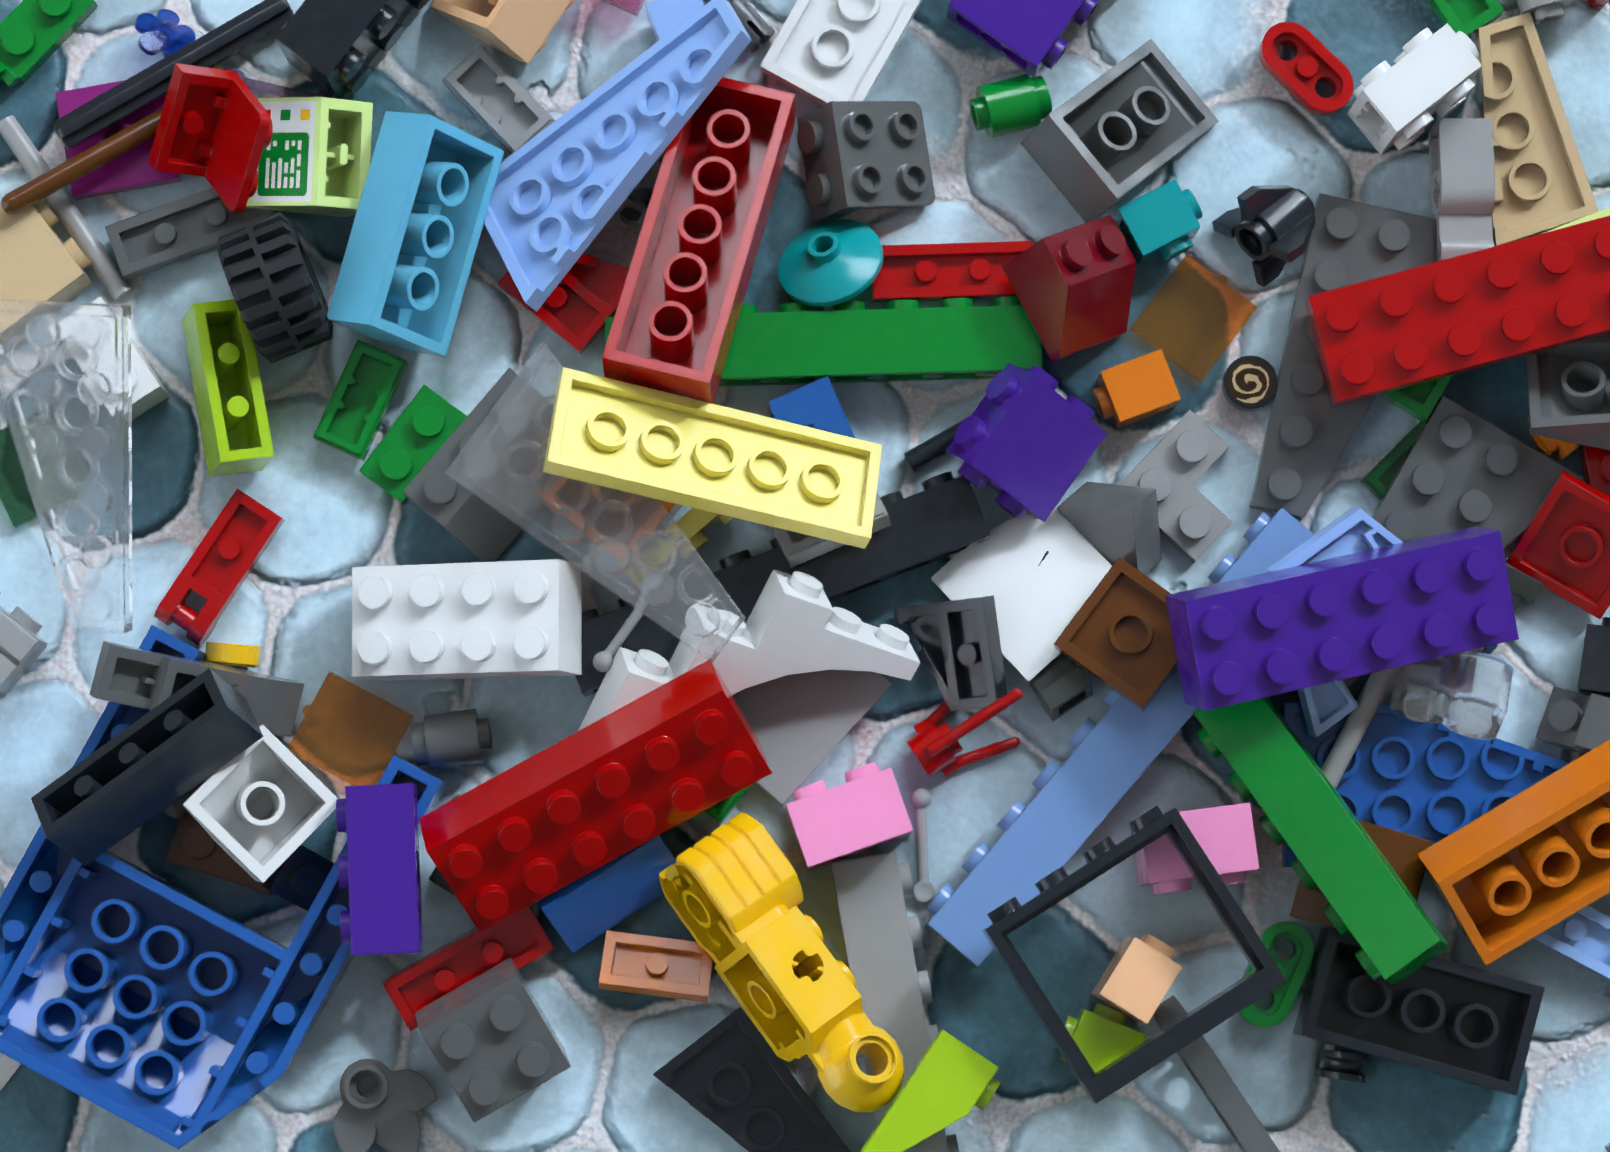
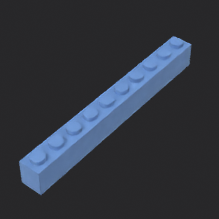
[925,508,1314,967]

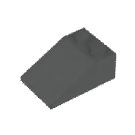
[1020,39,1219,223]
[1526,334,1610,450]

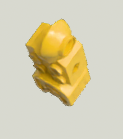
[659,812,905,1112]

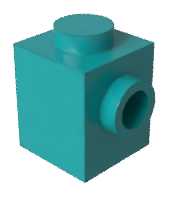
[1114,179,1203,266]

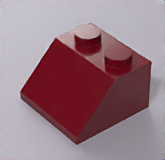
[1002,214,1136,362]

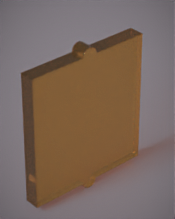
[1130,254,1257,383]
[287,671,414,786]

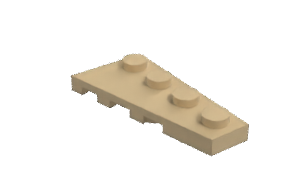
[1476,11,1598,246]

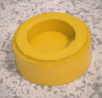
[205,642,261,668]

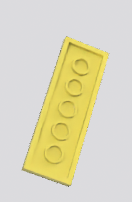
[543,367,882,549]

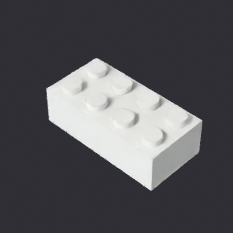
[352,559,582,681]

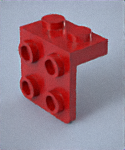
[148,63,273,213]

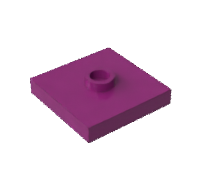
[55,80,181,200]

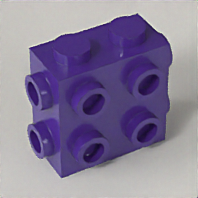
[947,0,1100,77]
[946,363,1107,522]

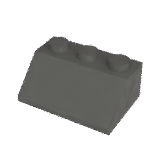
[402,367,558,562]

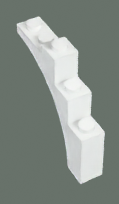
[578,569,920,731]

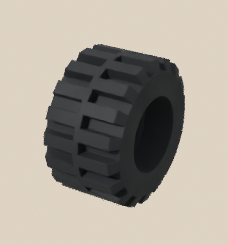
[218,212,334,363]

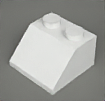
[182,724,338,883]

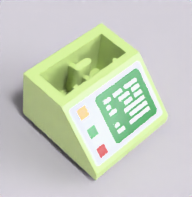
[246,97,373,217]

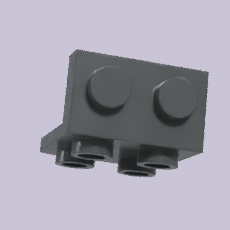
[797,101,935,223]

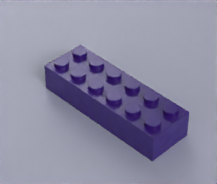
[1165,526,1519,711]

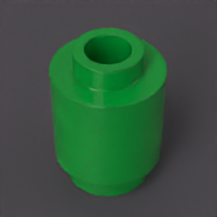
[969,74,1052,139]

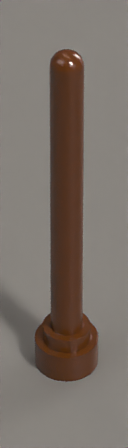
[1,65,223,215]

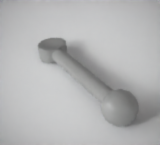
[593,574,668,672]
[910,788,935,902]

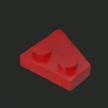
[498,254,629,355]

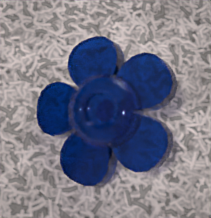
[134,9,196,58]

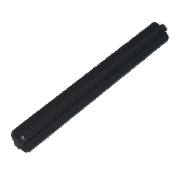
[53,0,294,149]

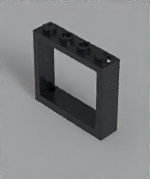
[982,806,1287,1104]

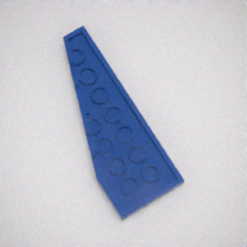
[1281,702,1569,867]

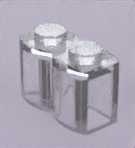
[1389,652,1514,740]

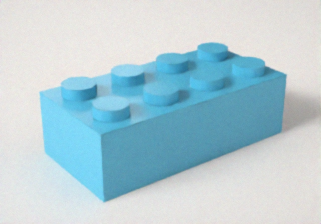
[327,111,504,357]

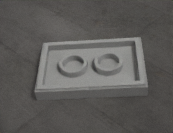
[733,670,892,806]

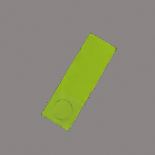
[859,1029,1001,1152]

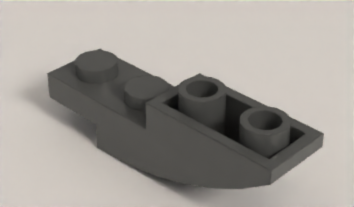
[89,641,305,737]

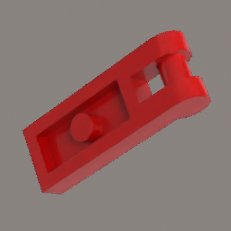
[154,489,285,646]

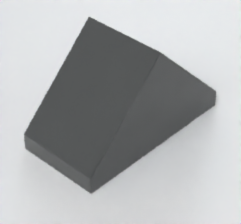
[1057,481,1162,575]

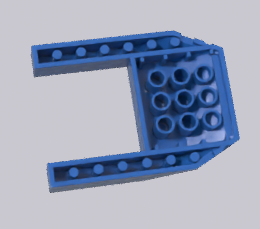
[0,625,448,1149]

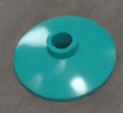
[778,219,884,307]

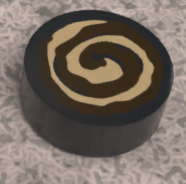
[1222,355,1278,412]

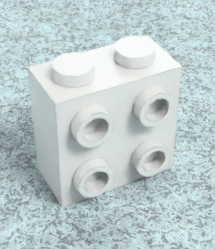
[1347,23,1482,155]

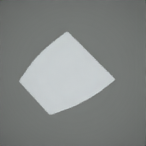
[931,508,1112,681]

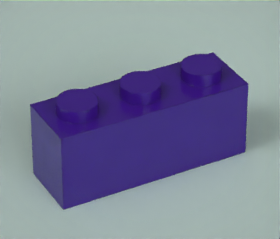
[336,783,423,955]

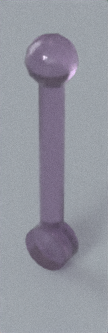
[229,69,332,98]

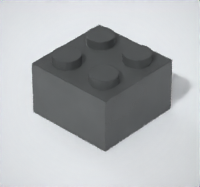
[415,957,571,1123]

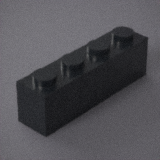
[31,668,263,866]

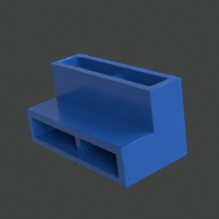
[537,835,676,953]

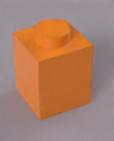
[1092,349,1181,429]

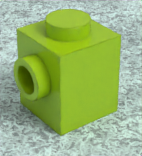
[1060,1003,1146,1086]

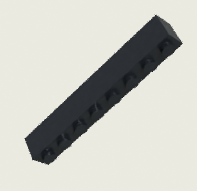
[575,471,991,697]

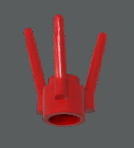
[906,689,1023,777]

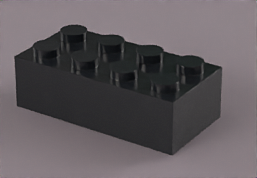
[276,0,429,99]
[1293,927,1545,1096]

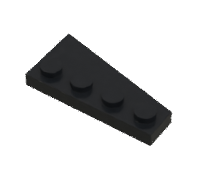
[652,1007,851,1152]

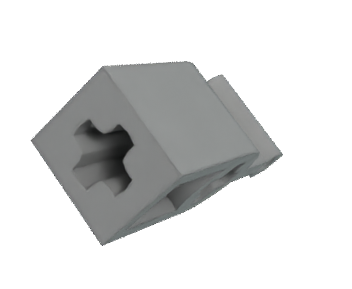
[1428,118,1495,262]

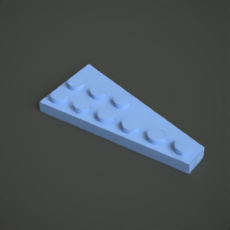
[484,0,752,312]

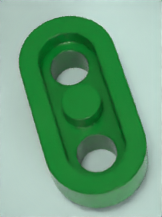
[1239,921,1314,1027]

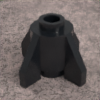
[1212,185,1316,287]

